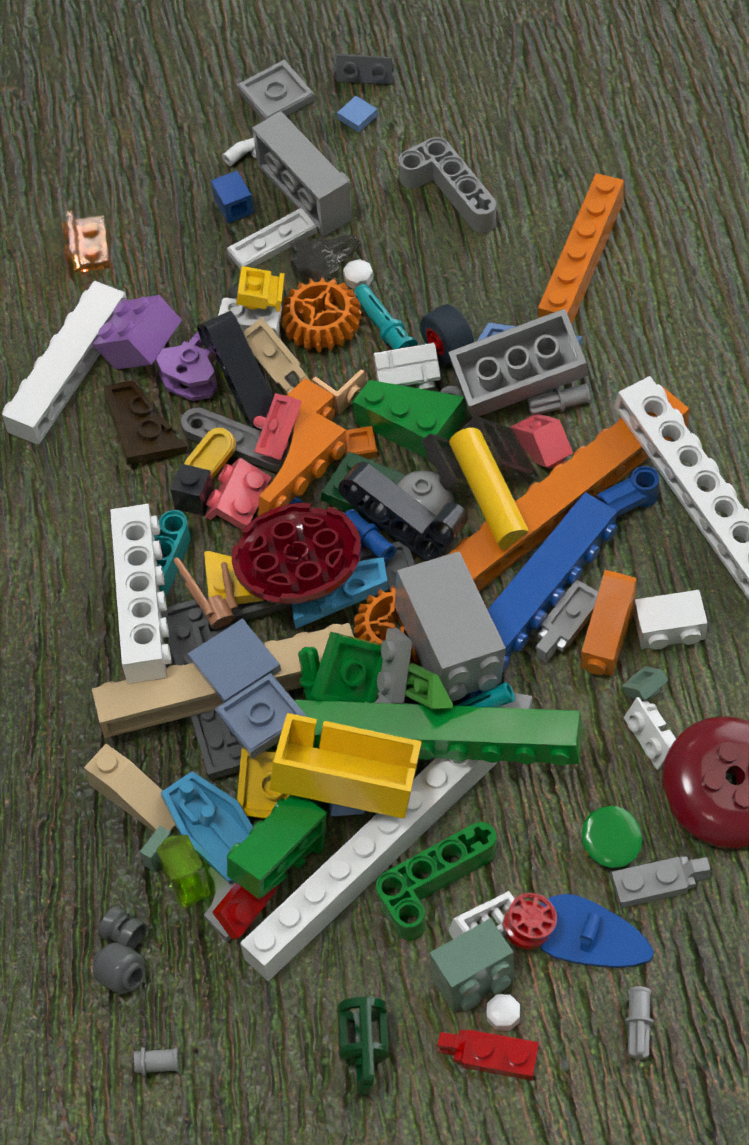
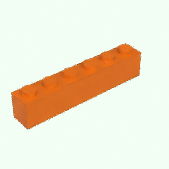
[538,173,624,325]

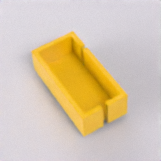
[269,713,422,819]

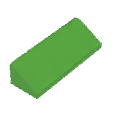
[405,662,453,709]

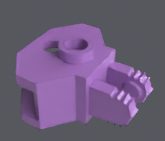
[156,332,218,401]

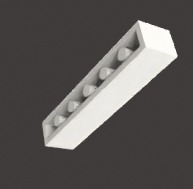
[2,281,127,445]

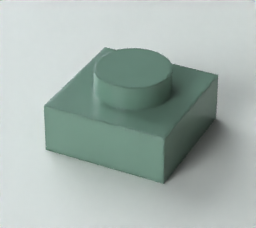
[621,666,668,700]
[140,826,175,872]

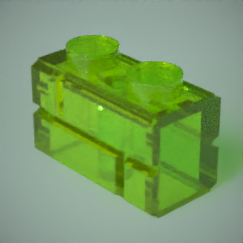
[156,834,211,908]

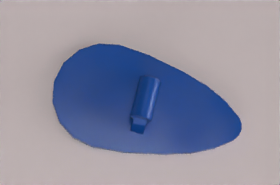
[540,894,653,968]

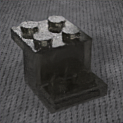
[422,416,539,498]

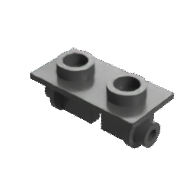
[336,54,395,85]

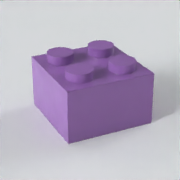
[93,295,182,369]

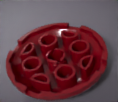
[231,503,361,605]
[662,716,749,850]

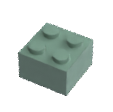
[430,918,514,1013]

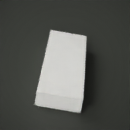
[227,208,318,270]

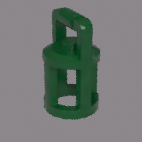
[337,996,389,1095]

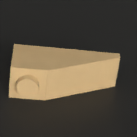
[84,744,176,833]

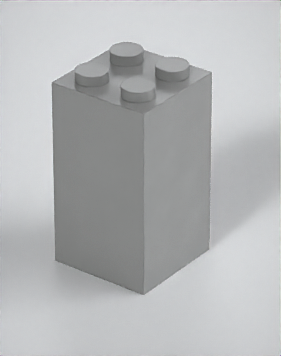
[395,551,506,701]

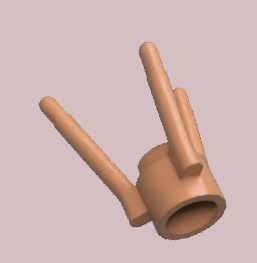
[174,558,238,629]

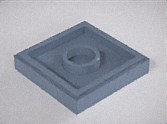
[188,618,281,703]
[215,673,307,759]

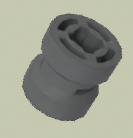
[98,906,147,950]

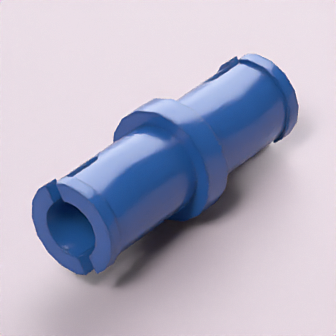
[344,509,396,563]

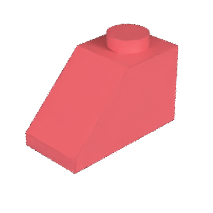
[510,414,573,468]

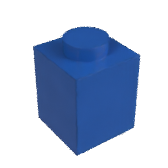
[211,171,254,224]

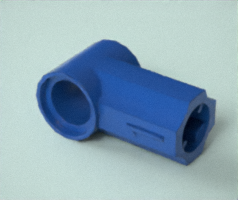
[597,466,660,517]

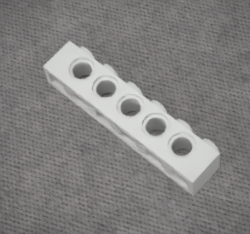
[110,504,172,684]

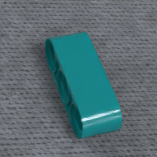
[155,510,191,598]

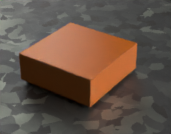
[345,426,378,459]

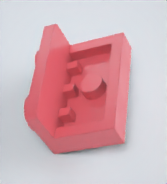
[205,458,271,530]

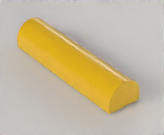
[449,428,529,550]

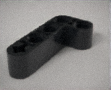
[197,311,273,430]
[338,462,468,561]

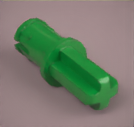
[298,647,323,701]

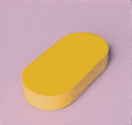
[185,428,236,479]

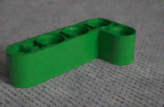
[376,822,497,941]

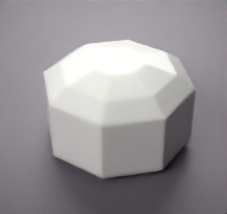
[343,259,373,289]
[487,994,520,1031]

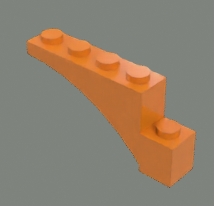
[258,378,346,516]

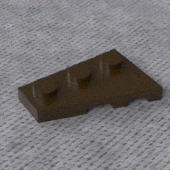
[104,380,187,465]

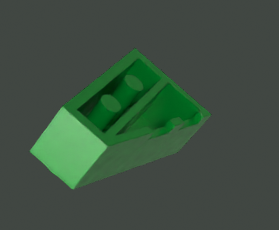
[353,380,466,462]
[226,795,327,899]

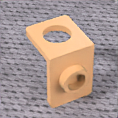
[311,369,366,415]

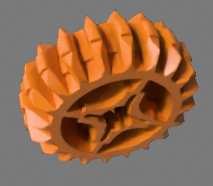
[281,276,362,353]
[354,585,419,665]

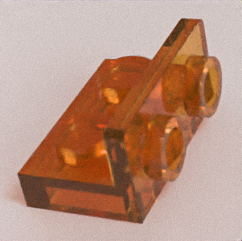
[62,209,110,273]

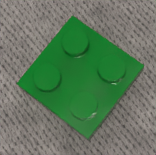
[310,631,383,703]

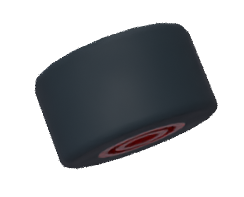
[420,304,474,365]

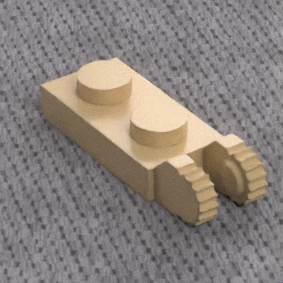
[243,317,311,395]

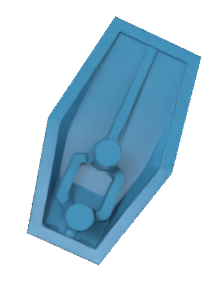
[161,771,253,883]

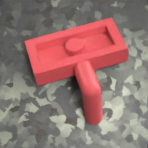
[253,393,302,460]

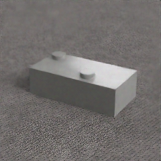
[252,111,352,237]
[448,309,589,419]

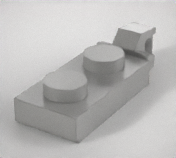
[535,580,598,663]
[374,628,412,704]
[611,856,711,908]

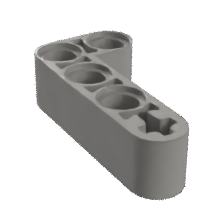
[398,137,496,233]

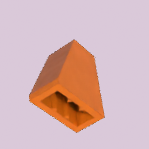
[581,570,637,676]

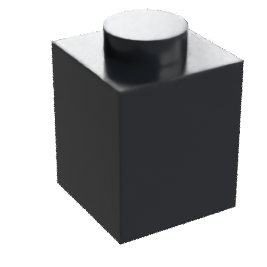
[170,463,214,516]

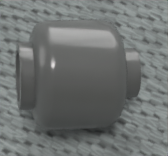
[93,942,146,994]

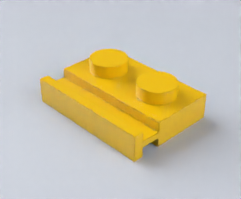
[236,266,284,312]

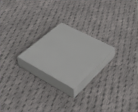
[237,60,315,121]

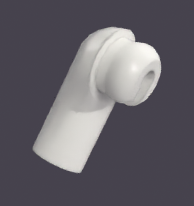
[222,138,257,166]

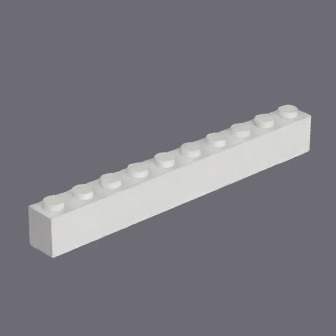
[240,758,498,981]

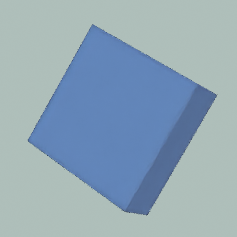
[337,96,378,132]

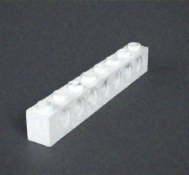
[614,376,749,600]

